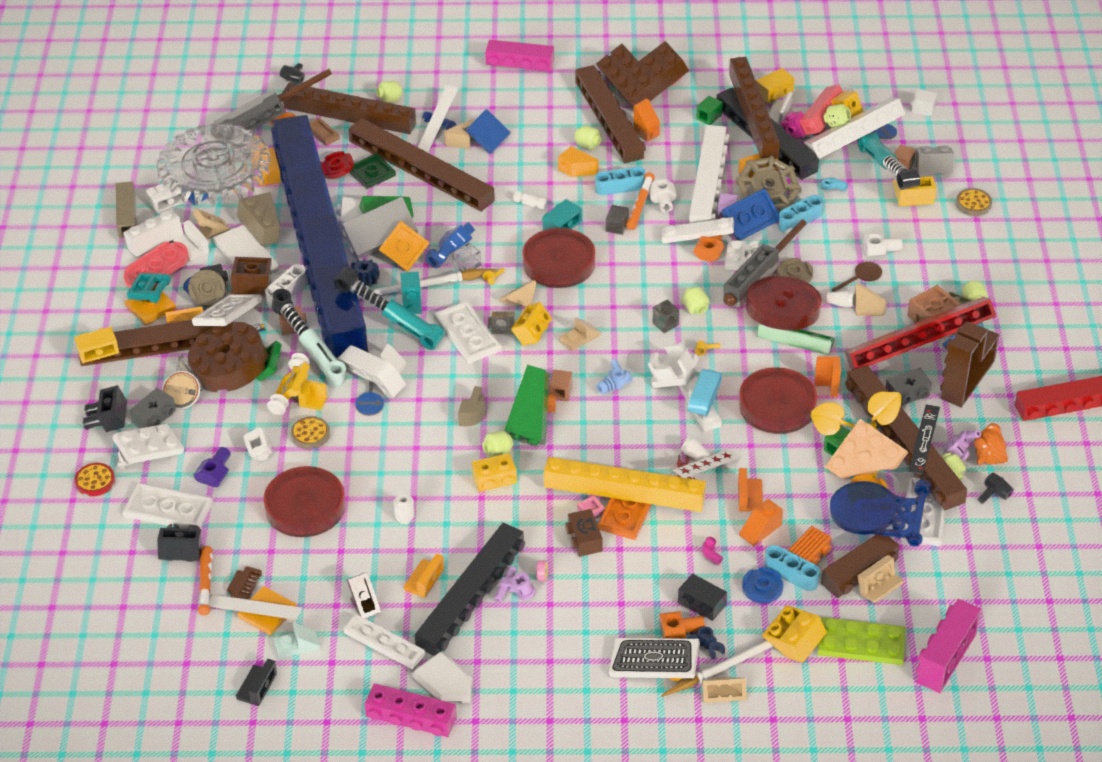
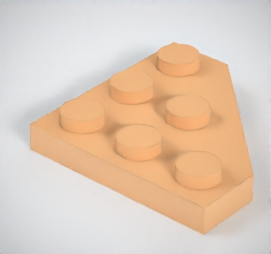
[825,419,908,479]

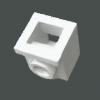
[243,427,273,461]

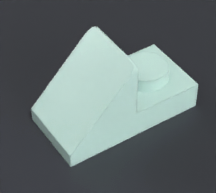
[273,623,320,659]

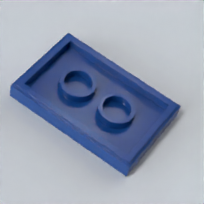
[721,188,779,241]

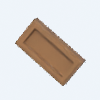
[306,118,340,146]

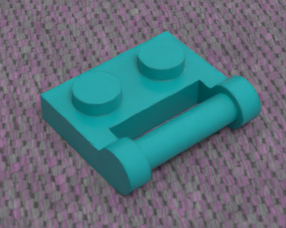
[127,273,171,303]

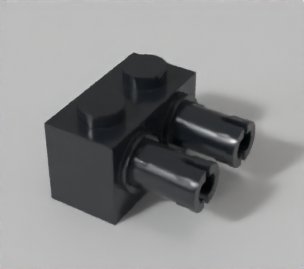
[83,385,127,432]
[157,524,202,562]

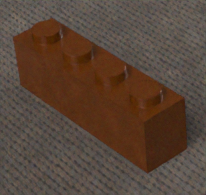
[821,530,900,598]

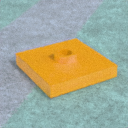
[378,221,429,272]
[124,285,176,325]
[237,586,297,636]

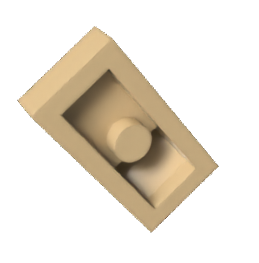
[444,119,475,149]
[193,208,230,239]
[560,317,601,352]

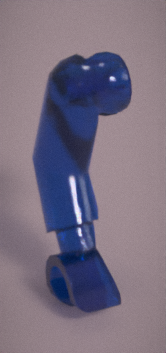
[422,111,457,130]

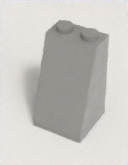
[342,197,418,259]

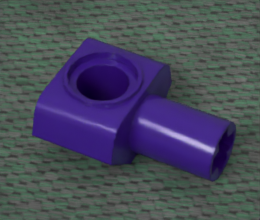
[193,447,231,488]

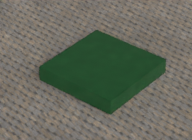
[349,153,396,189]

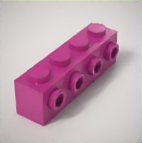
[485,39,555,72]
[365,683,457,737]

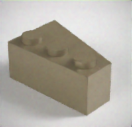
[237,192,280,246]

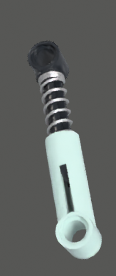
[272,288,346,387]

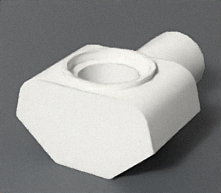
[649,179,677,213]
[863,233,902,256]

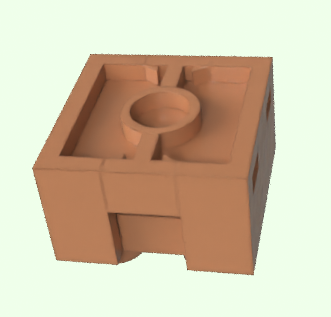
[907,284,962,322]

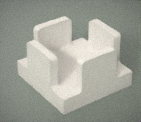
[648,343,699,388]

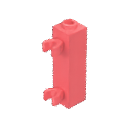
[799,84,843,137]

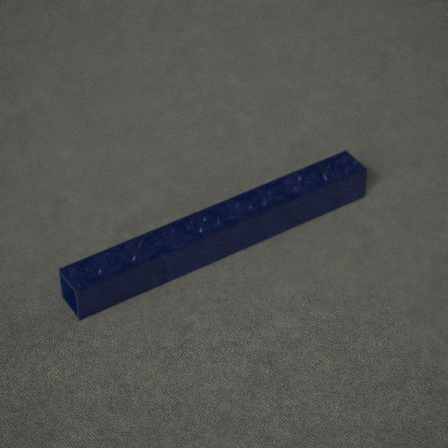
[271,115,368,358]

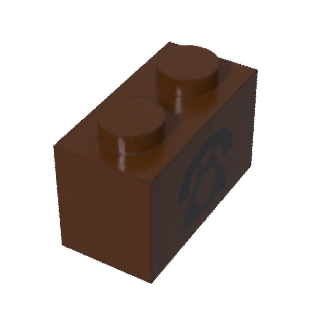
[565,509,603,557]

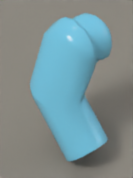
[821,177,848,191]

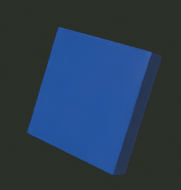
[466,108,511,154]

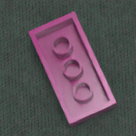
[916,599,981,693]

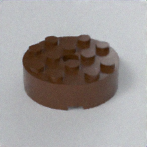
[188,322,268,392]

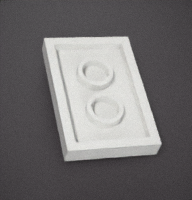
[113,424,184,464]

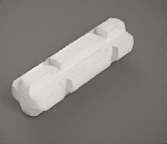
[513,191,547,209]

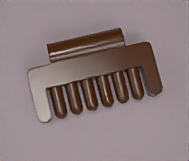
[227,566,262,600]

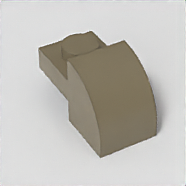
[458,386,486,427]

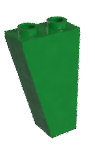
[504,364,550,446]

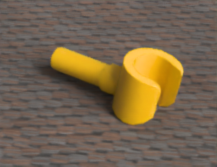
[483,268,505,285]
[695,340,721,356]

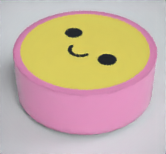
[536,560,548,581]

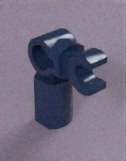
[684,626,725,659]

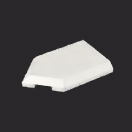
[412,652,472,703]

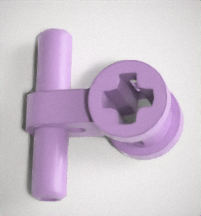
[943,430,981,462]
[494,566,536,602]

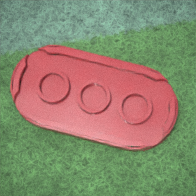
[124,241,189,288]

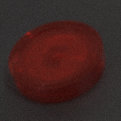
[523,228,595,288]
[746,276,822,330]
[739,367,817,434]
[263,466,345,537]

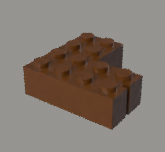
[596,41,689,110]
[940,321,1000,408]

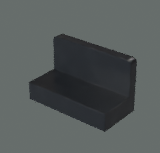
[236,658,277,706]

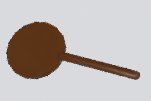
[832,262,882,292]

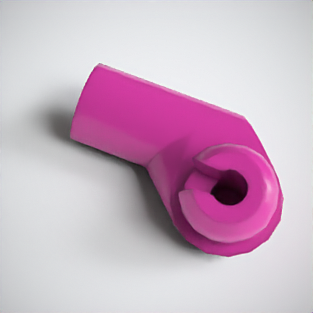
[702,537,723,565]

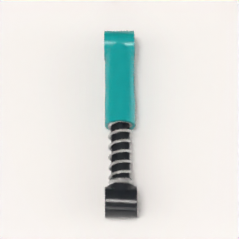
[857,132,920,190]
[333,267,445,350]

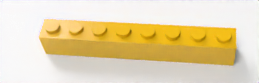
[544,457,706,512]

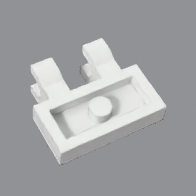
[725,240,759,270]

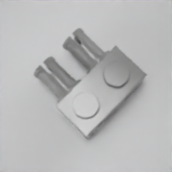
[916,146,954,174]

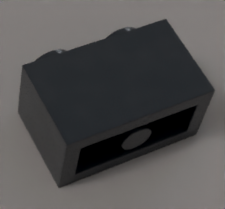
[678,573,727,621]

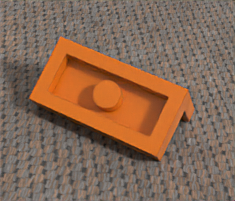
[814,356,841,397]
[738,468,763,511]

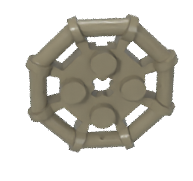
[736,156,802,211]

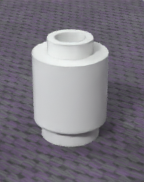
[393,494,415,524]

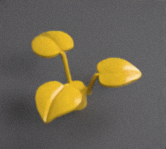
[811,392,901,478]

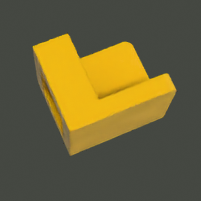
[298,380,328,411]

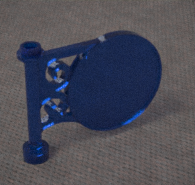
[830,480,932,547]

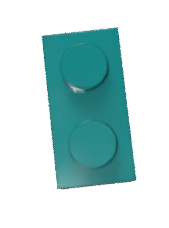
[542,199,582,239]
[400,271,422,314]

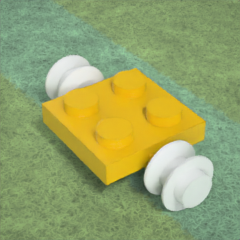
[267,353,310,415]

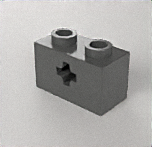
[885,367,932,405]
[130,388,176,428]

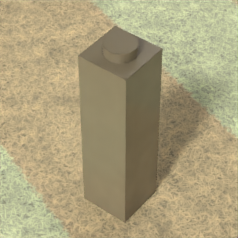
[115,181,137,238]

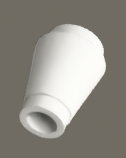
[827,290,855,308]
[681,437,711,461]

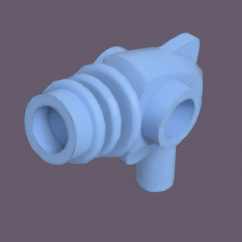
[596,359,633,394]

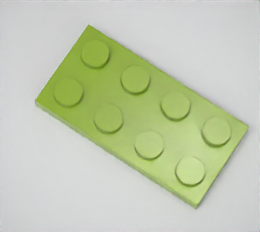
[817,617,906,665]

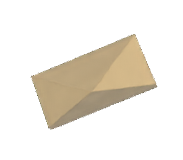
[498,280,536,307]
[855,283,887,316]
[702,676,747,703]

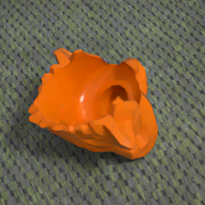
[973,423,1008,465]

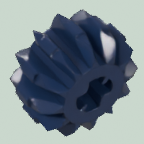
[351,258,380,287]

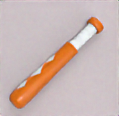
[626,172,655,230]
[198,546,213,615]

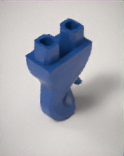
[425,222,475,268]

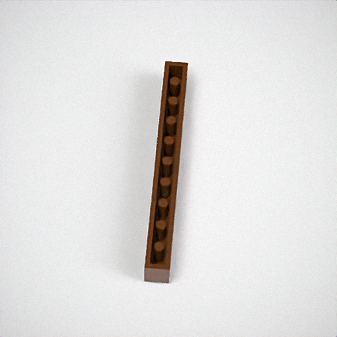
[348,118,495,212]
[845,365,967,511]

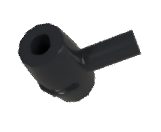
[280,63,305,84]
[978,472,1014,504]

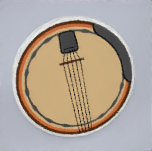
[162,371,200,409]

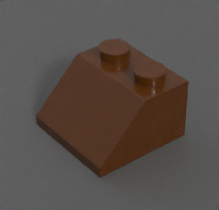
[231,257,272,296]

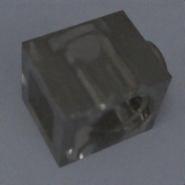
[606,205,629,235]
[652,299,679,333]
[488,311,515,335]

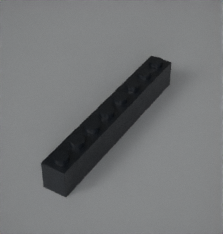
[716,87,819,180]
[415,522,525,656]

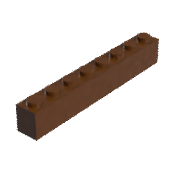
[729,57,780,159]
[575,65,646,164]
[282,83,416,134]
[78,320,213,366]

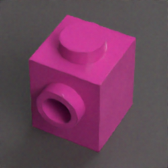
[781,111,806,139]

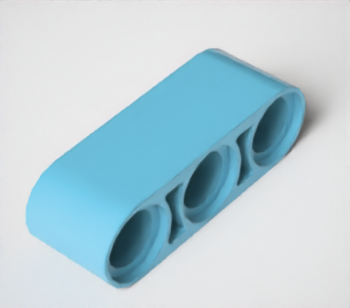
[595,167,645,195]
[778,195,823,232]
[688,368,722,416]
[764,545,820,591]

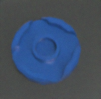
[742,567,784,604]

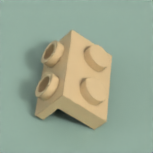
[858,555,904,603]

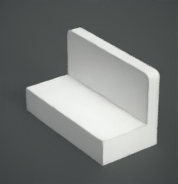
[769,92,793,127]
[173,220,209,261]

